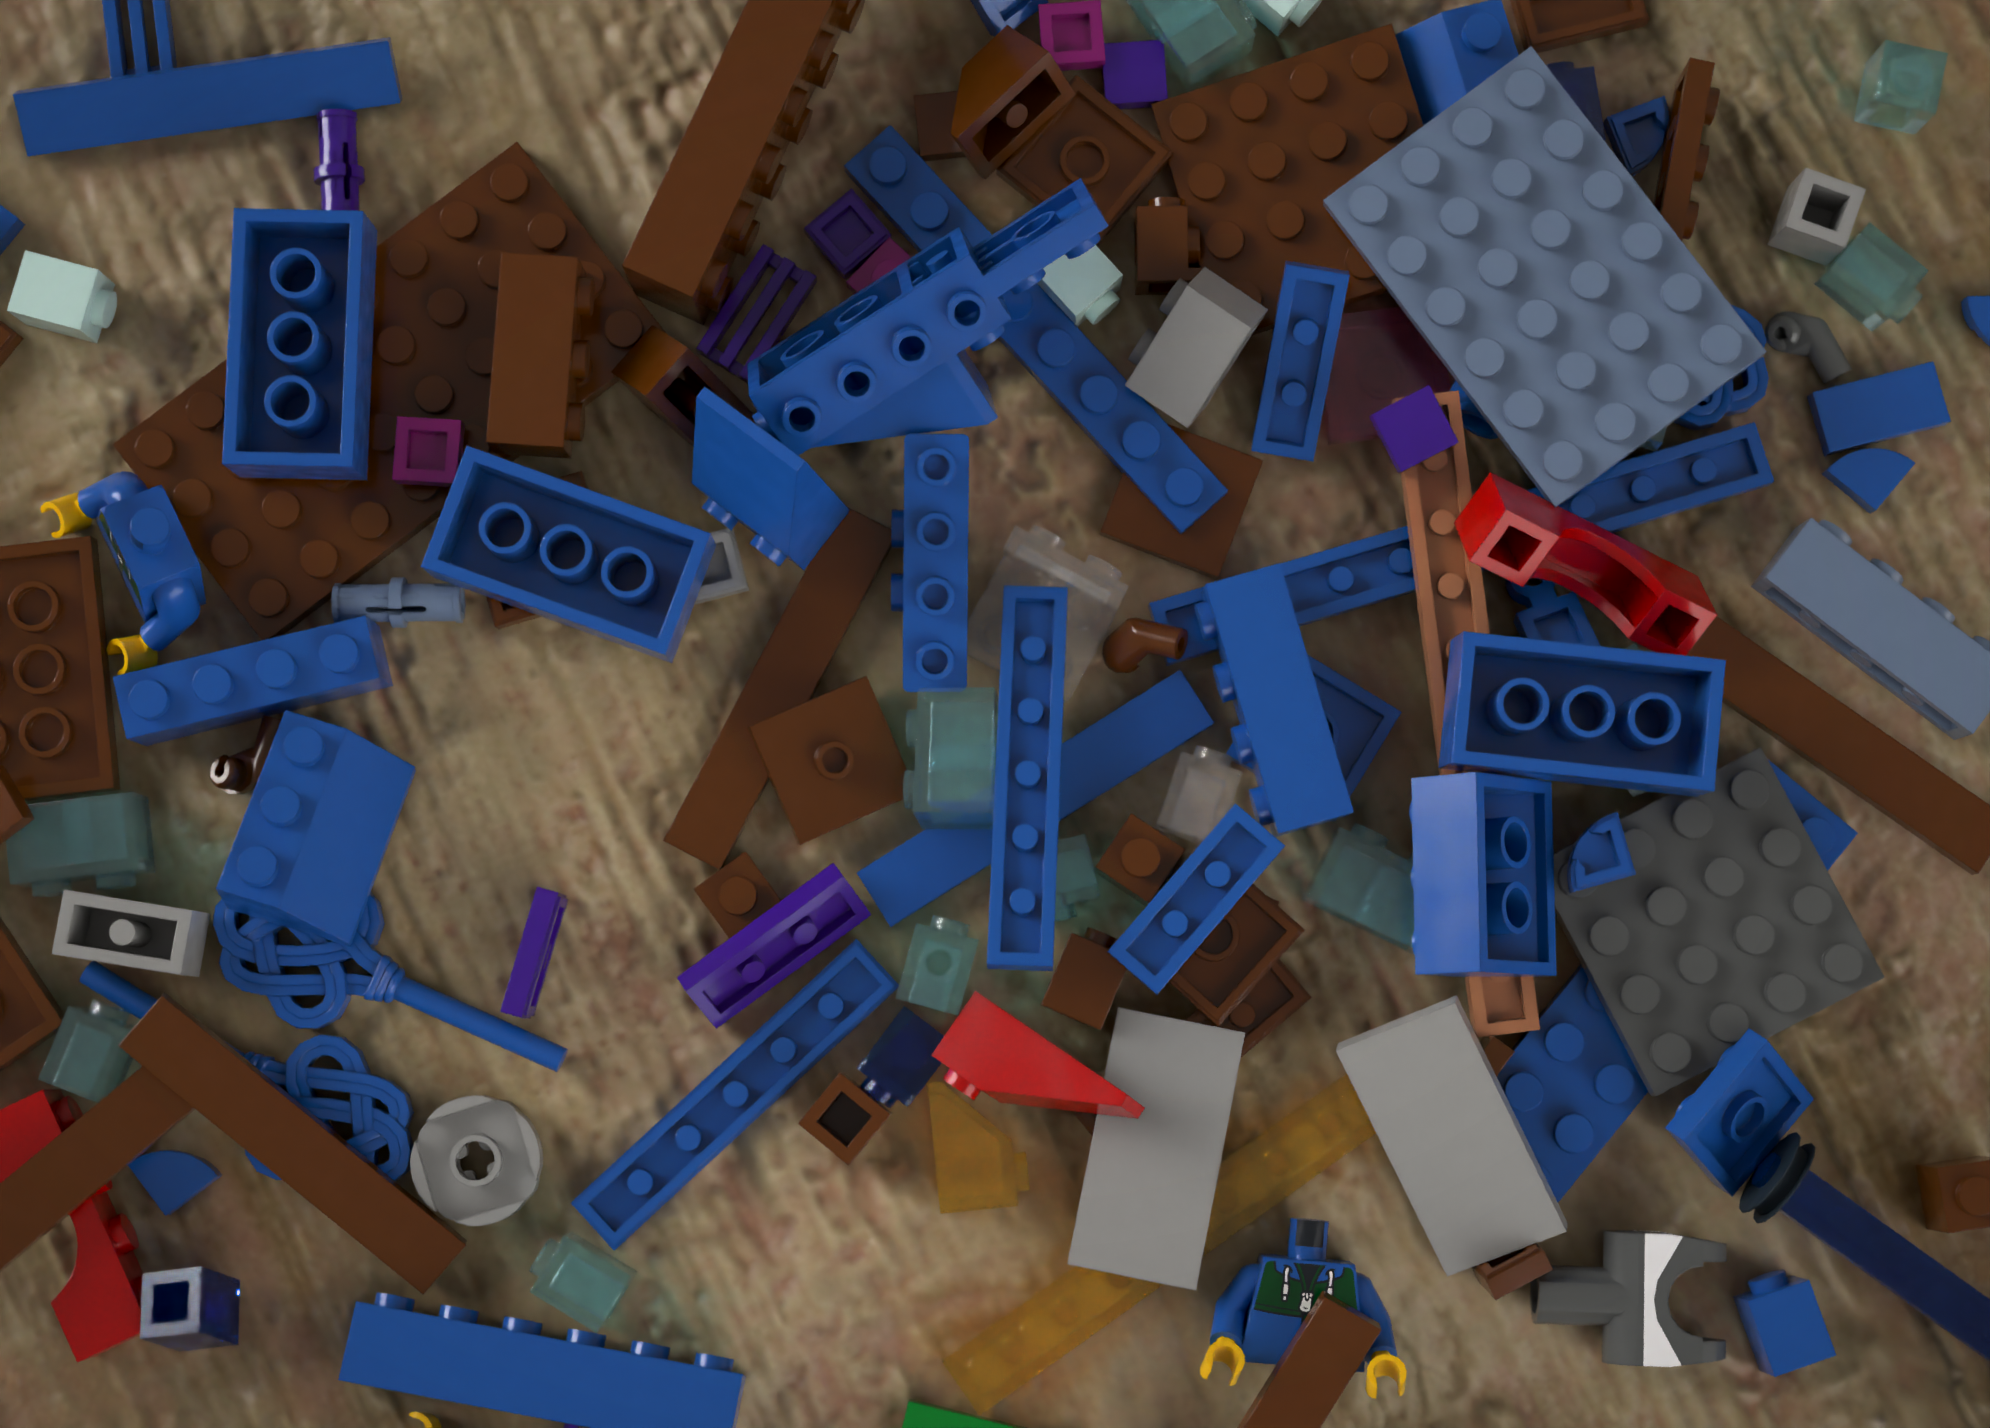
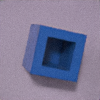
[1733,1269,1836,1377]

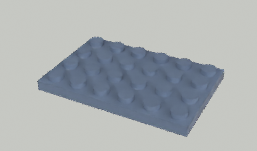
[1323,46,1767,507]

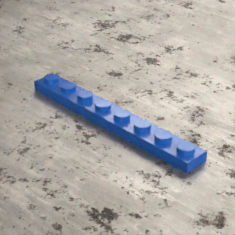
[844,125,1229,534]

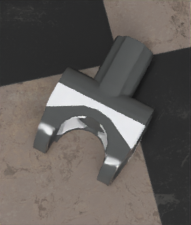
[1530,1230,1727,1367]

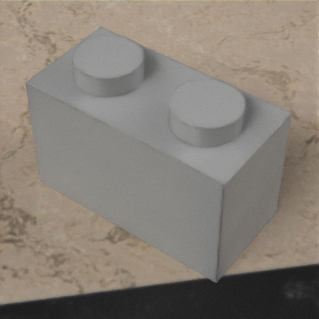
[1125,267,1268,428]
[52,890,211,977]

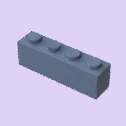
[1751,518,1990,740]

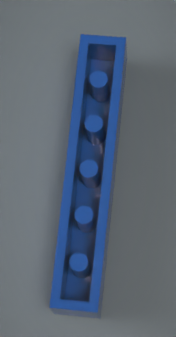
[338,1292,746,1428]

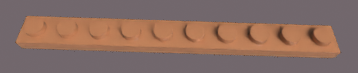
[1392,390,1540,1038]

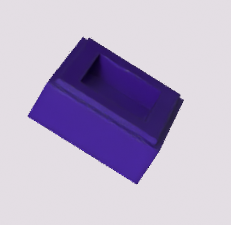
[1102,40,1168,109]
[804,188,893,280]
[1369,385,1459,474]

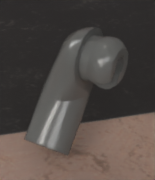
[1765,312,1852,384]

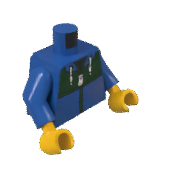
[40,471,206,675]
[1200,1218,1407,1399]

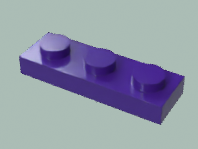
[677,862,872,1029]

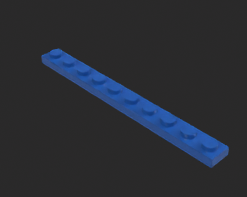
[1148,422,1775,666]

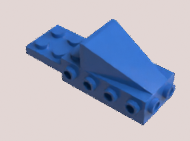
[747,178,1109,456]

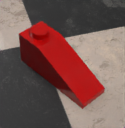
[931,991,1145,1119]

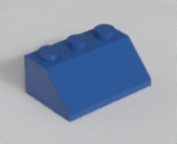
[1395,0,1518,125]
[216,710,416,946]
[1409,772,1557,977]

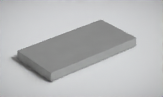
[1336,995,1568,1277]
[1067,1007,1245,1291]

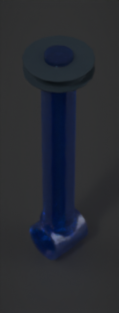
[1739,1132,1990,1362]

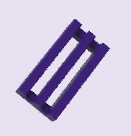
[696,244,817,384]
[500,887,568,1019]

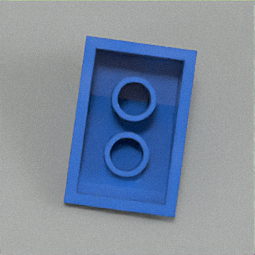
[692,386,850,570]

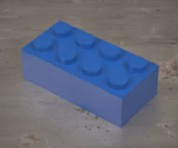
[222,208,377,480]
[420,446,716,663]
[1438,631,1726,796]

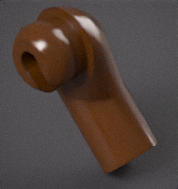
[1102,617,1188,673]
[210,715,281,794]

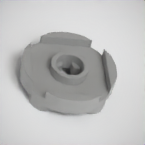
[410,1095,543,1226]

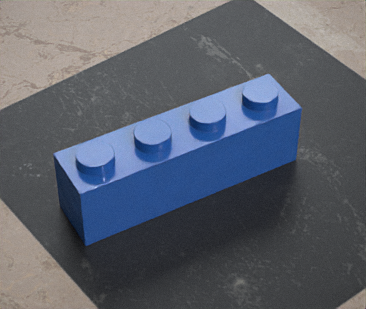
[1194,563,1354,837]
[113,616,393,746]

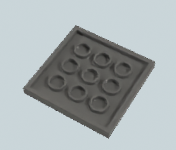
[1554,747,1884,1096]

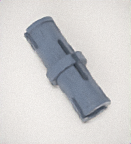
[331,577,466,628]

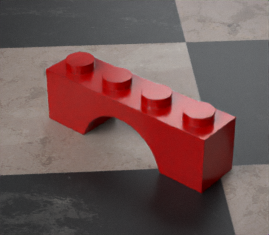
[1454,472,1717,656]
[0,1089,166,1363]

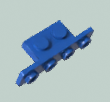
[891,433,969,693]

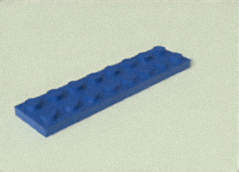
[1497,760,1858,1202]

